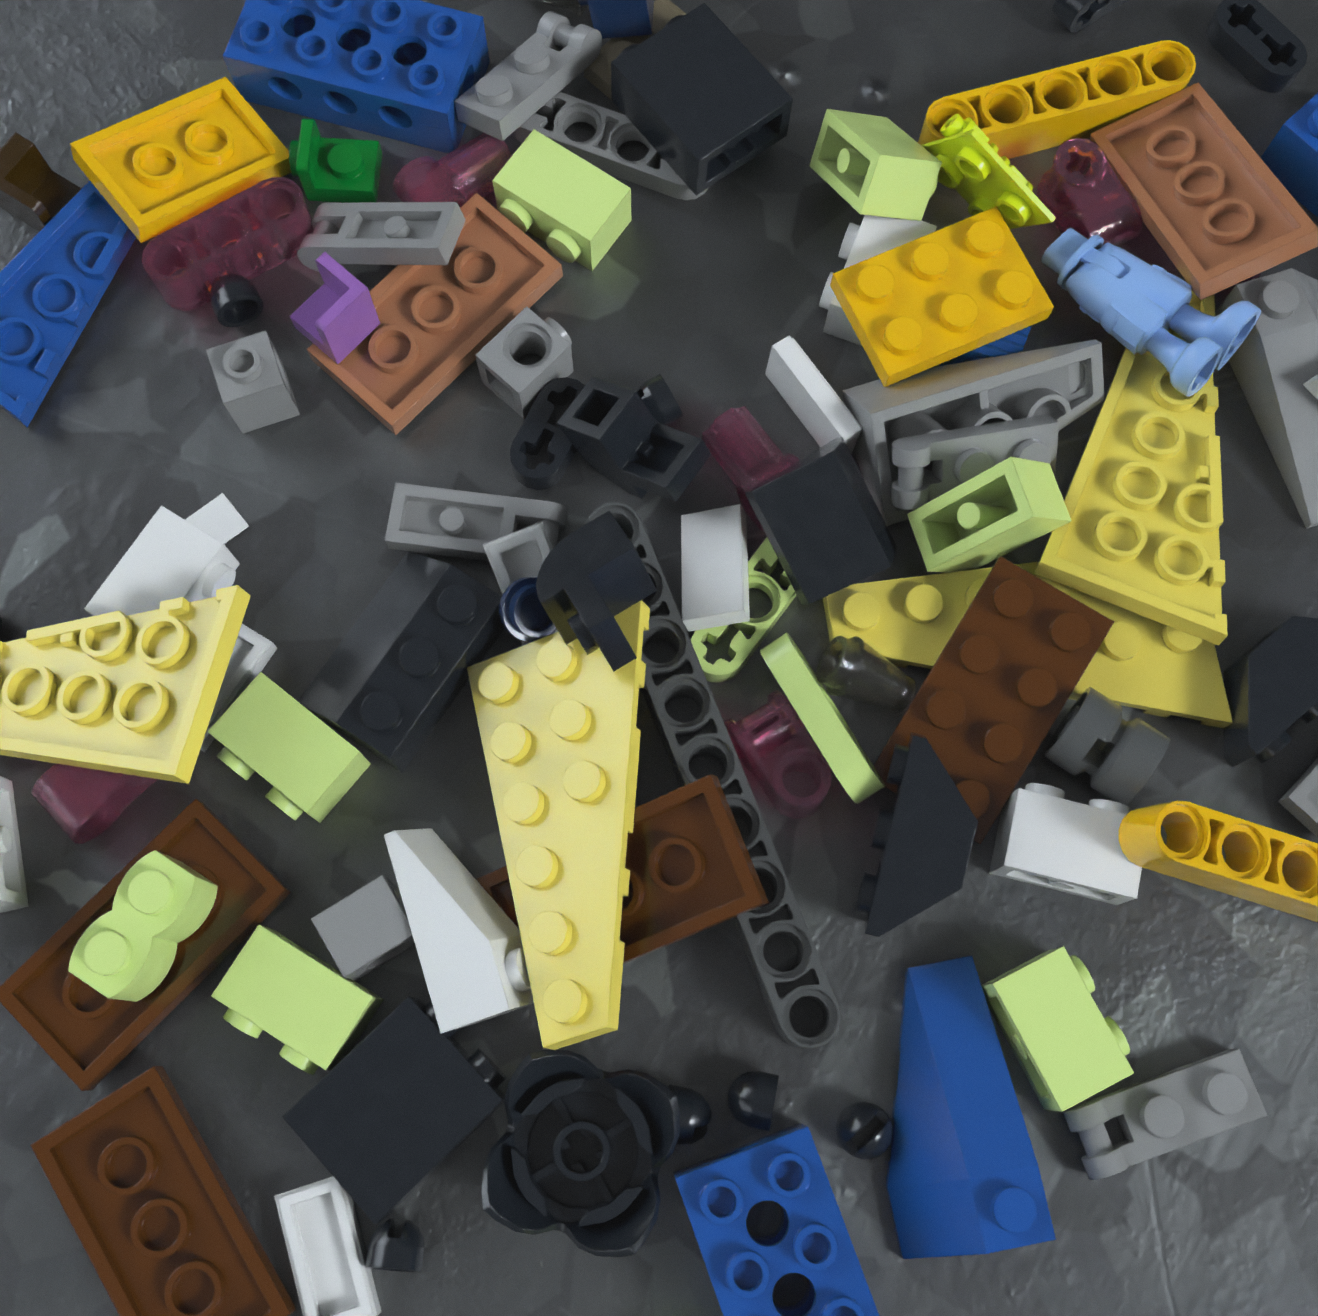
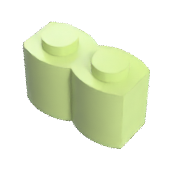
[68,850,218,1002]

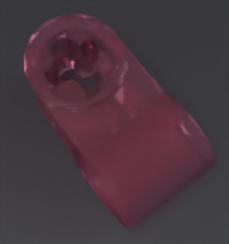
[1037,138,1142,246]
[724,690,832,819]
[31,764,158,844]

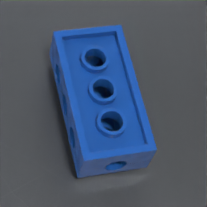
[223,0,490,155]
[673,1123,879,1316]

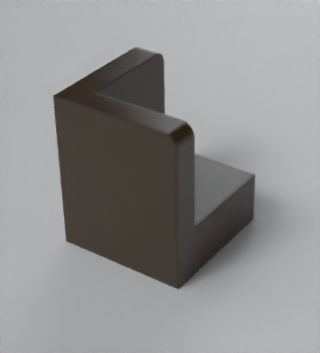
[0,132,82,232]

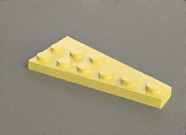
[1034,290,1228,646]
[823,562,1233,728]
[0,585,251,784]
[467,600,650,1050]

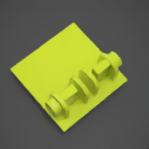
[921,113,1056,229]

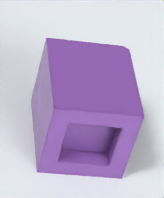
[290,252,381,364]

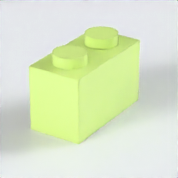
[809,109,942,221]
[492,129,632,271]
[907,457,1072,573]
[207,672,371,823]
[211,924,384,1075]
[982,946,1134,1112]

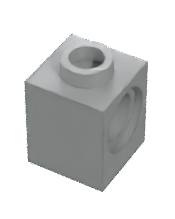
[475,306,574,419]
[206,330,300,434]
[311,875,415,981]

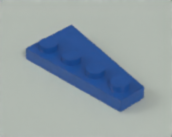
[0,181,136,427]

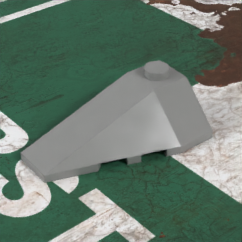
[1215,268,1318,529]
[842,339,1105,526]

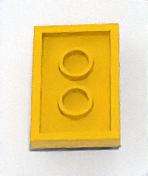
[70,76,291,243]
[830,206,1054,388]

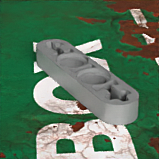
[510,92,708,200]

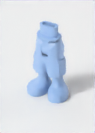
[1041,228,1261,397]

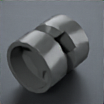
[1043,687,1171,805]

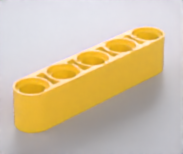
[918,40,1196,159]
[1119,800,1318,922]

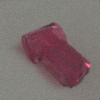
[393,133,512,207]
[702,406,799,532]

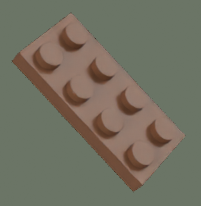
[1090,82,1318,300]
[307,193,563,435]

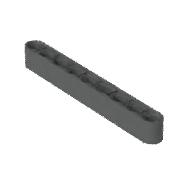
[587,502,841,1049]

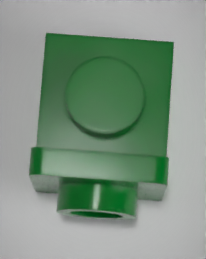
[289,118,382,203]

